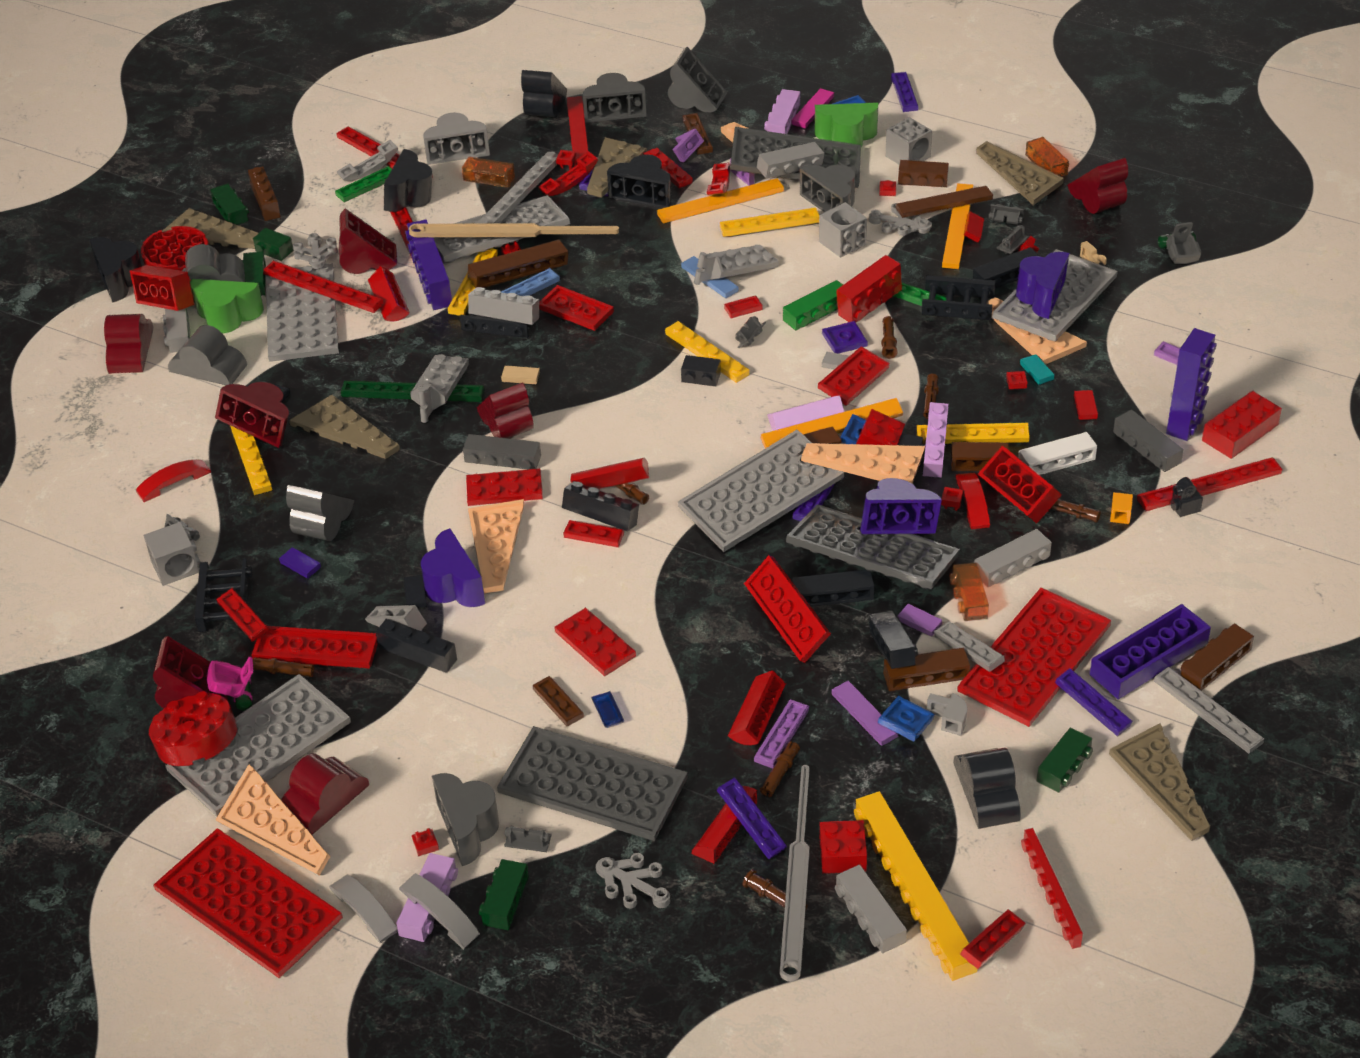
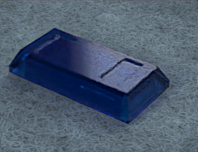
[591,691,624,728]

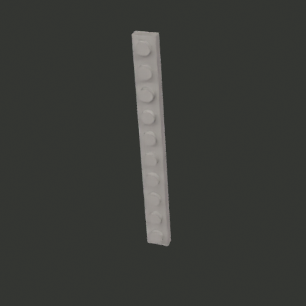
[477,151,558,223]

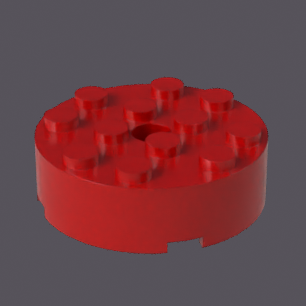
[141,226,209,271]
[149,691,238,766]

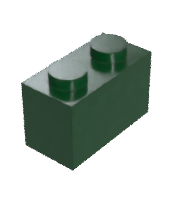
[253,228,294,261]

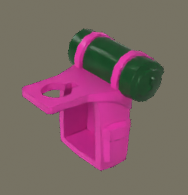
[207,657,253,711]

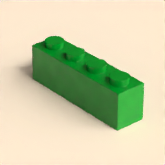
[783,280,843,331]

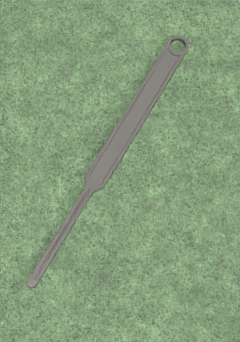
[780,765,810,982]

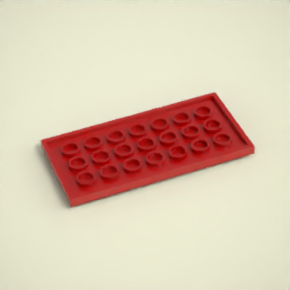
[957,587,1111,727]
[153,828,343,979]

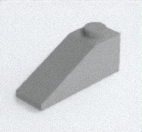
[365,605,427,631]

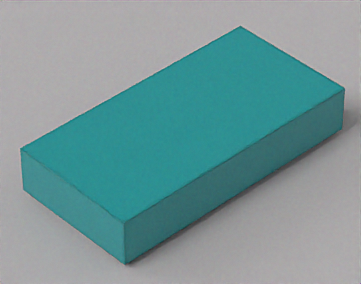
[1020,354,1054,385]

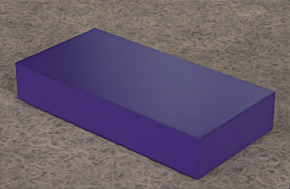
[279,547,321,579]

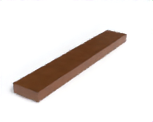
[896,186,993,218]

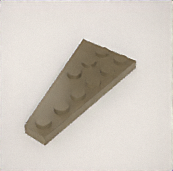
[587,137,647,198]
[976,141,1064,205]
[162,208,258,249]
[289,395,400,459]
[1109,723,1210,841]

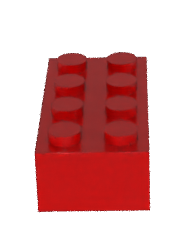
[836,255,902,323]
[130,265,194,311]
[1202,391,1282,459]
[978,445,1062,524]

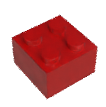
[856,409,905,445]
[819,820,867,874]

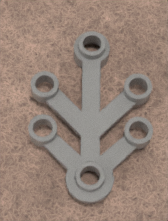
[869,203,932,236]
[293,233,338,269]
[596,853,670,909]

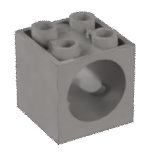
[886,117,932,165]
[819,202,867,258]
[143,522,200,586]

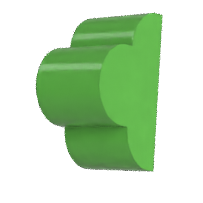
[815,103,878,147]
[190,279,264,333]

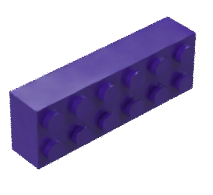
[405,219,452,310]
[1166,328,1217,441]
[1090,604,1211,700]

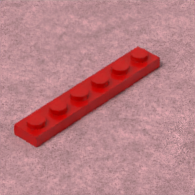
[1021,828,1083,949]

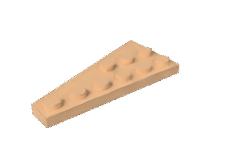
[988,297,1087,365]
[801,443,925,484]
[468,499,525,594]
[216,764,331,876]

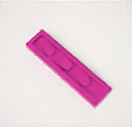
[792,88,834,128]

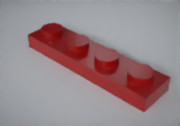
[644,148,693,188]
[960,909,1026,969]

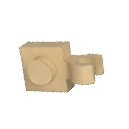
[1080,241,1107,265]

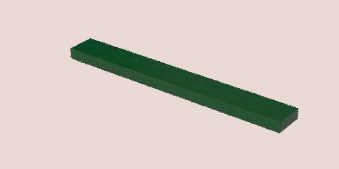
[341,381,485,402]

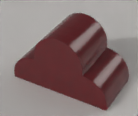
[1067,158,1128,214]
[339,208,397,274]
[104,314,154,374]
[215,382,289,448]
[477,382,534,439]
[153,636,228,708]
[281,753,369,835]

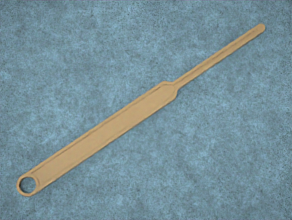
[409,223,619,237]

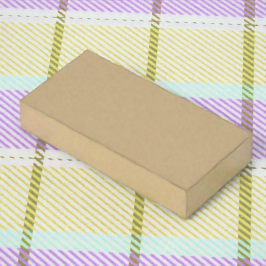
[501,366,540,384]

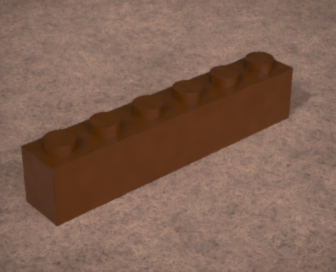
[468,240,568,288]

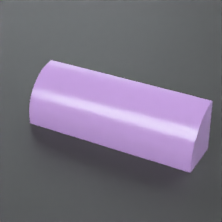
[767,395,844,431]

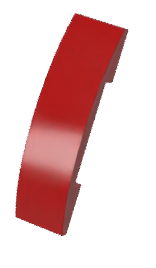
[539,151,598,196]
[707,162,730,195]
[135,459,211,502]
[956,473,990,529]

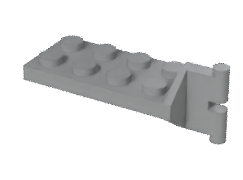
[694,245,779,285]
[411,354,469,423]

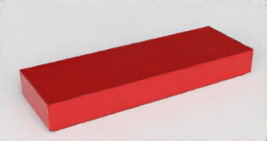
[563,520,624,547]
[216,588,269,642]

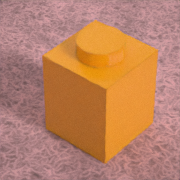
[1110,492,1133,524]

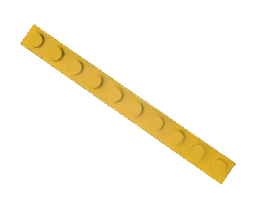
[854,791,977,981]

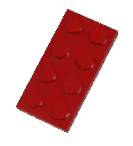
[539,285,614,331]
[818,346,890,406]
[466,468,543,506]
[554,607,636,677]

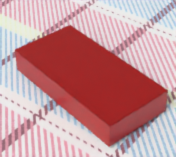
[964,211,984,242]
[724,295,763,318]
[1074,390,1098,420]

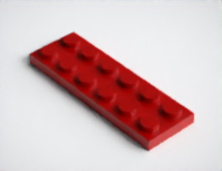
[744,555,831,663]
[252,626,378,668]

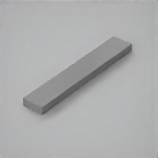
[1154,667,1264,754]

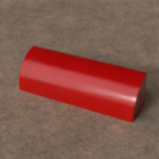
[368,266,410,322]
[570,457,649,489]
[728,670,786,745]
[691,786,757,864]

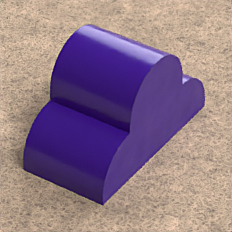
[1016,252,1070,319]
[860,478,942,534]
[421,528,485,607]

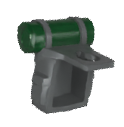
[1158,222,1201,264]

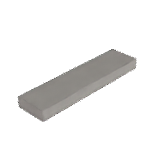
[934,621,1005,672]

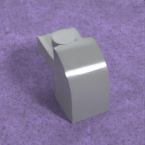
[927,693,967,736]

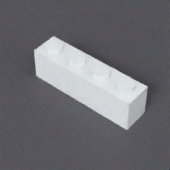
[1018,432,1097,475]

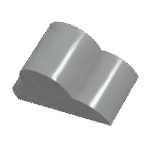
[423,112,490,165]

